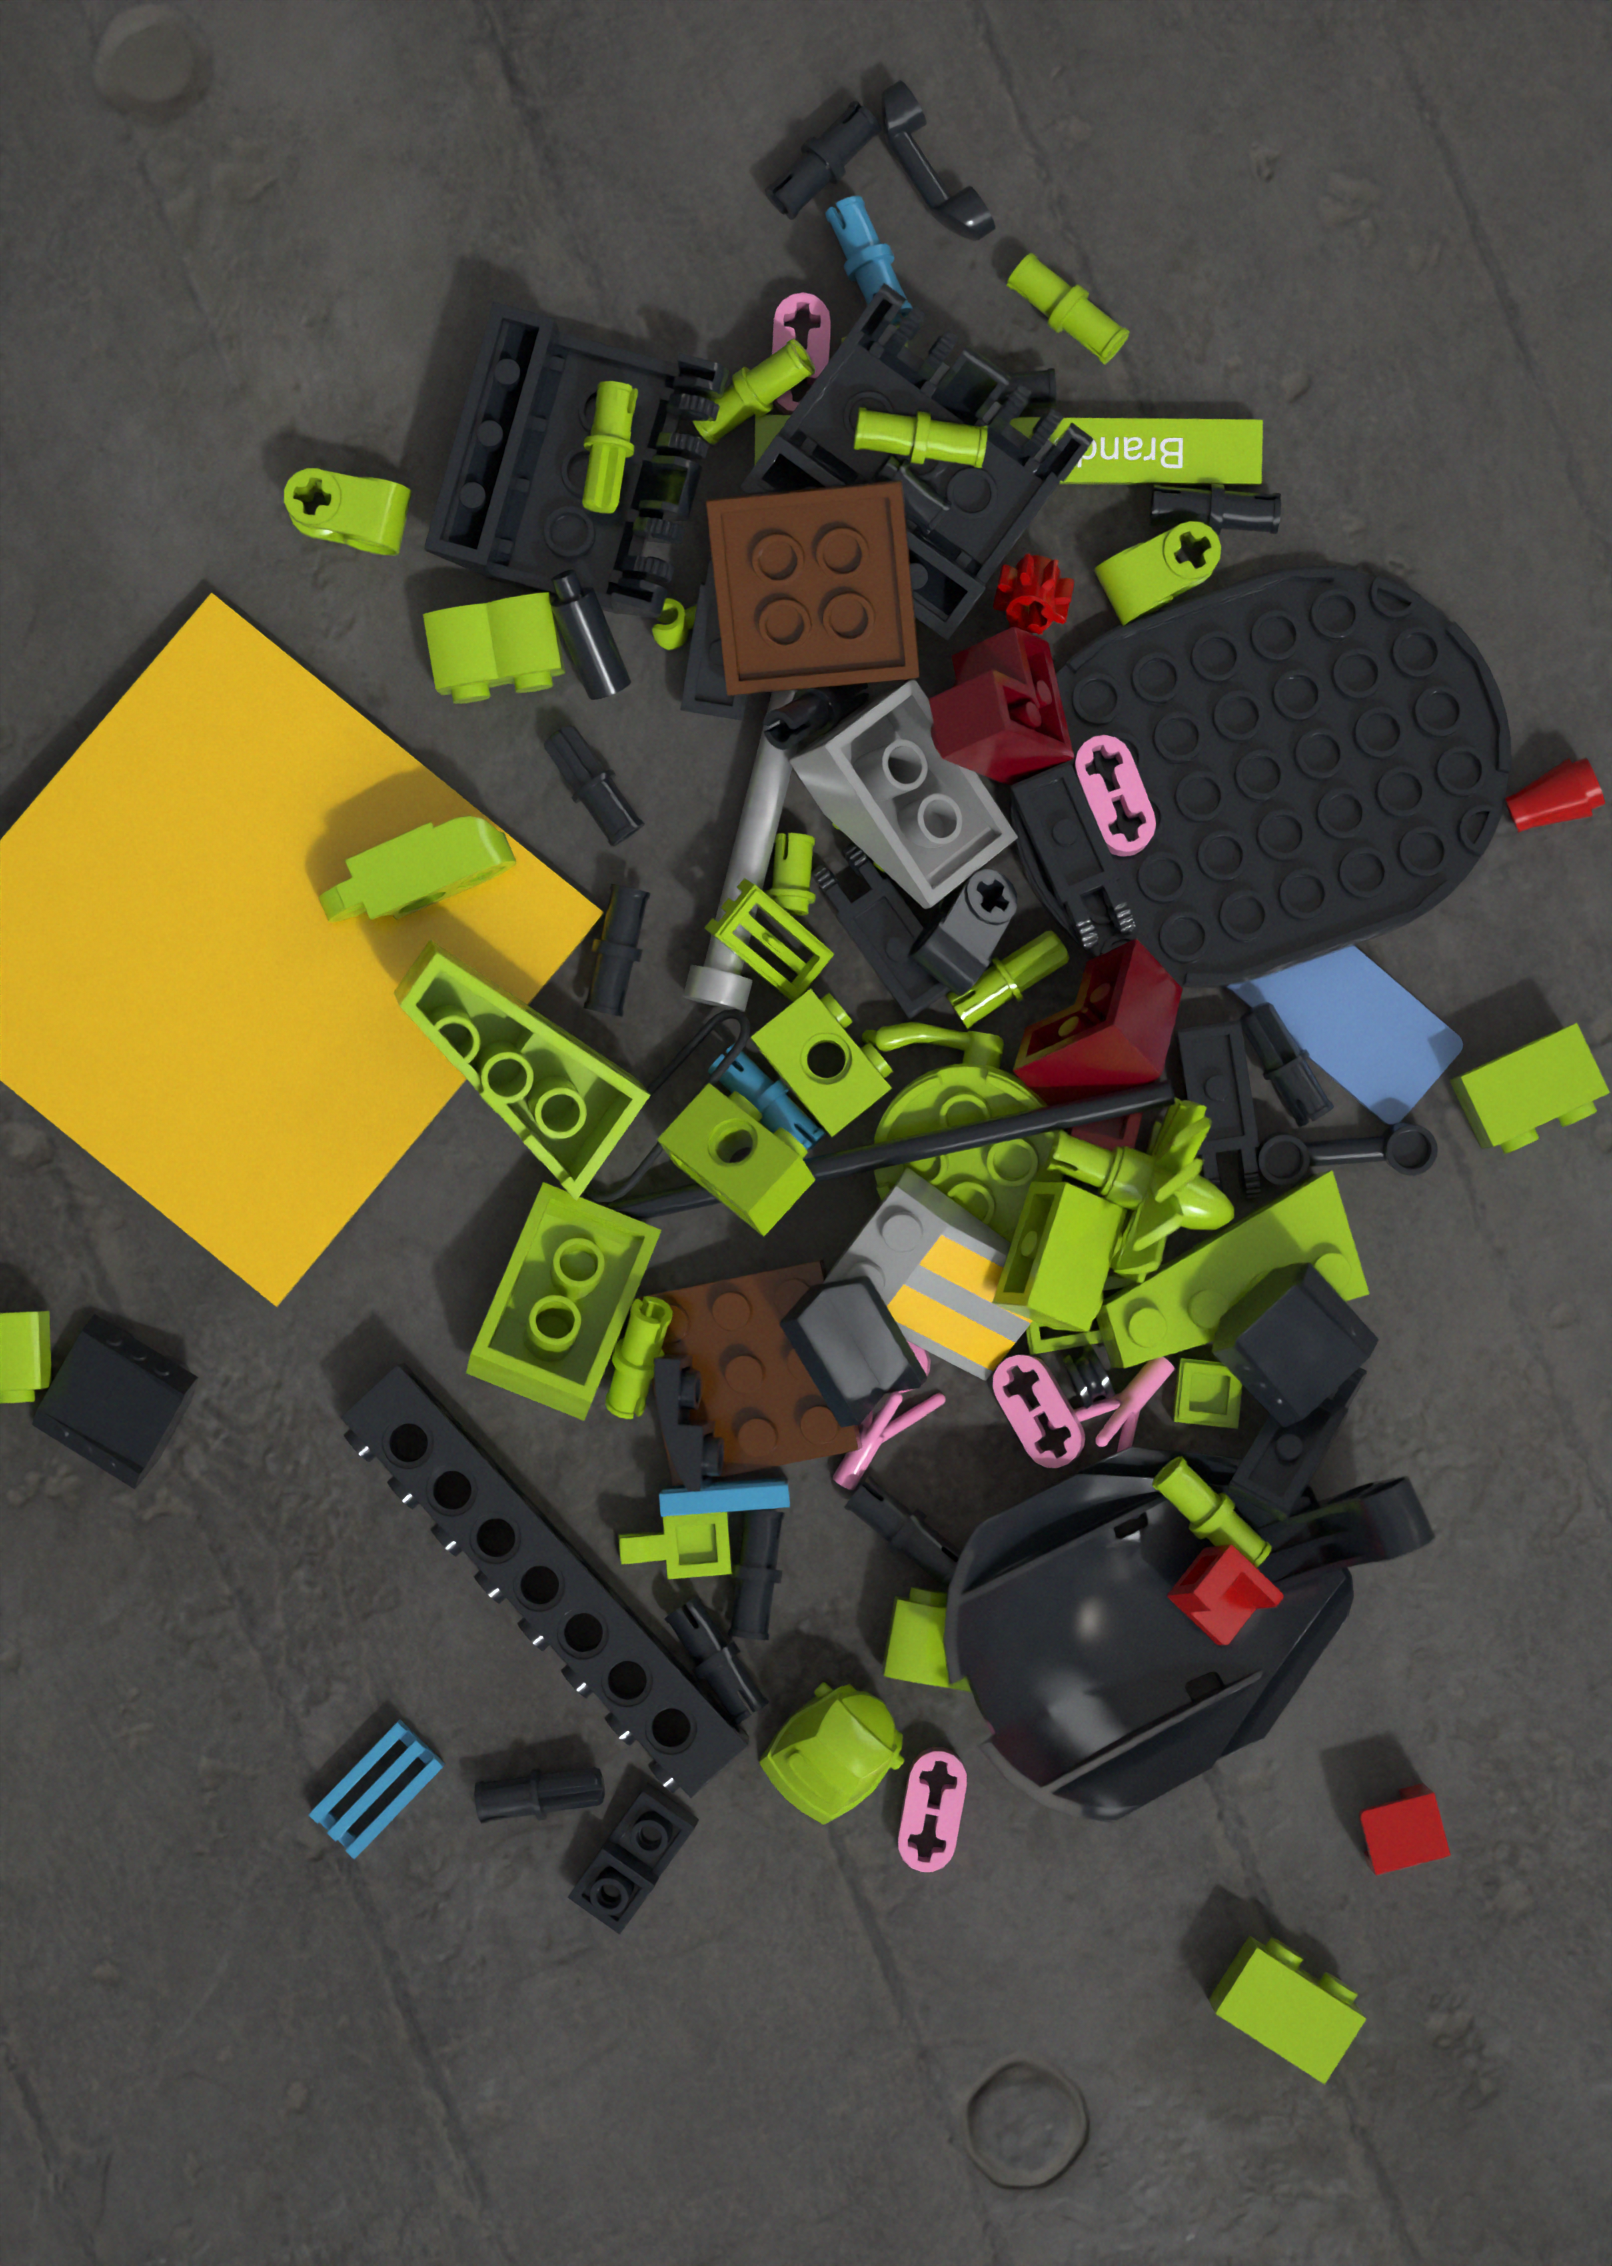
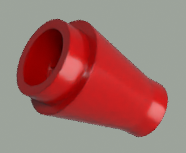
[1504,757,1605,833]

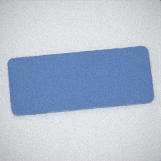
[1226,946,1463,1125]

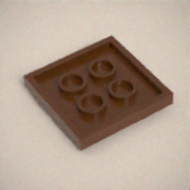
[706,480,920,696]
[635,1260,863,1486]

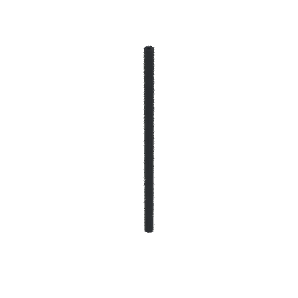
[608,1079,1176,1221]

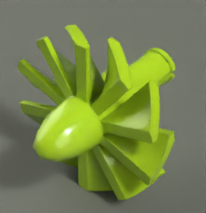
[1045,1097,1234,1283]

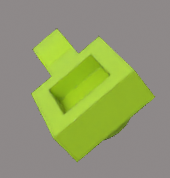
[618,1512,732,1579]

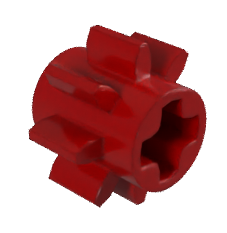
[993,553,1074,635]

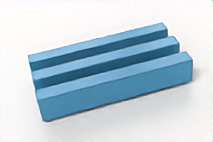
[659,1477,790,1517]
[309,1720,446,1859]

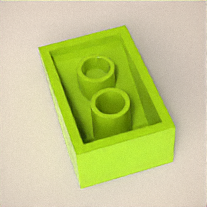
[466,1182,662,1421]

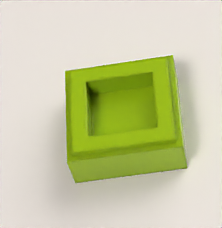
[1172,1358,1243,1429]

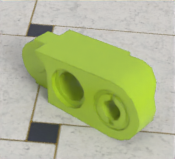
[319,816,517,923]

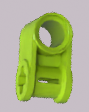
[284,468,412,556]
[1094,521,1221,626]

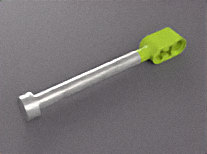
[683,689,800,1012]

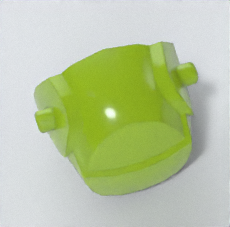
[759,1682,905,1825]

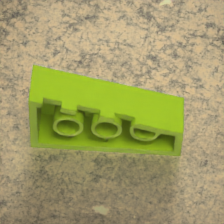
[393,940,650,1201]
[1096,1170,1370,1368]

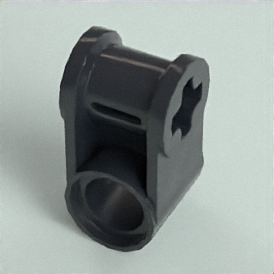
[907,869,1018,996]

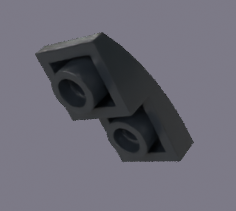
[655,1354,724,1492]
[568,1782,699,1935]

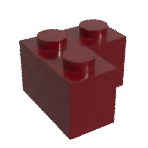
[928,626,1074,786]
[1013,938,1183,1106]

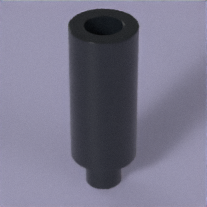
[551,569,631,700]

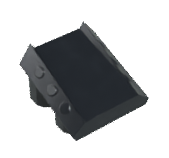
[1212,1262,1379,1427]
[32,1314,198,1489]

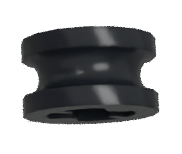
[1061,1344,1115,1409]

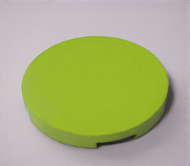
[874,1064,1064,1243]

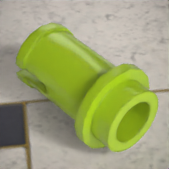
[765,833,816,916]

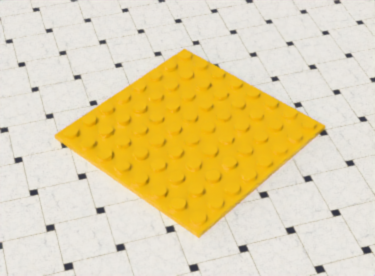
[0,593,604,1307]

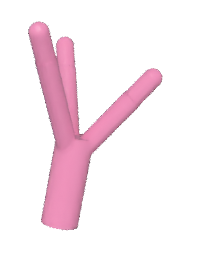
[1047,1357,1175,1452]
[832,1392,945,1490]

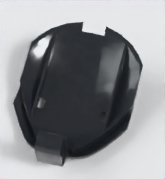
[943,1447,1436,1823]

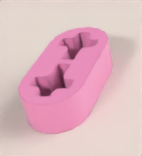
[772,293,831,415]
[1073,735,1156,857]
[992,1354,1085,1468]
[898,1747,967,1872]

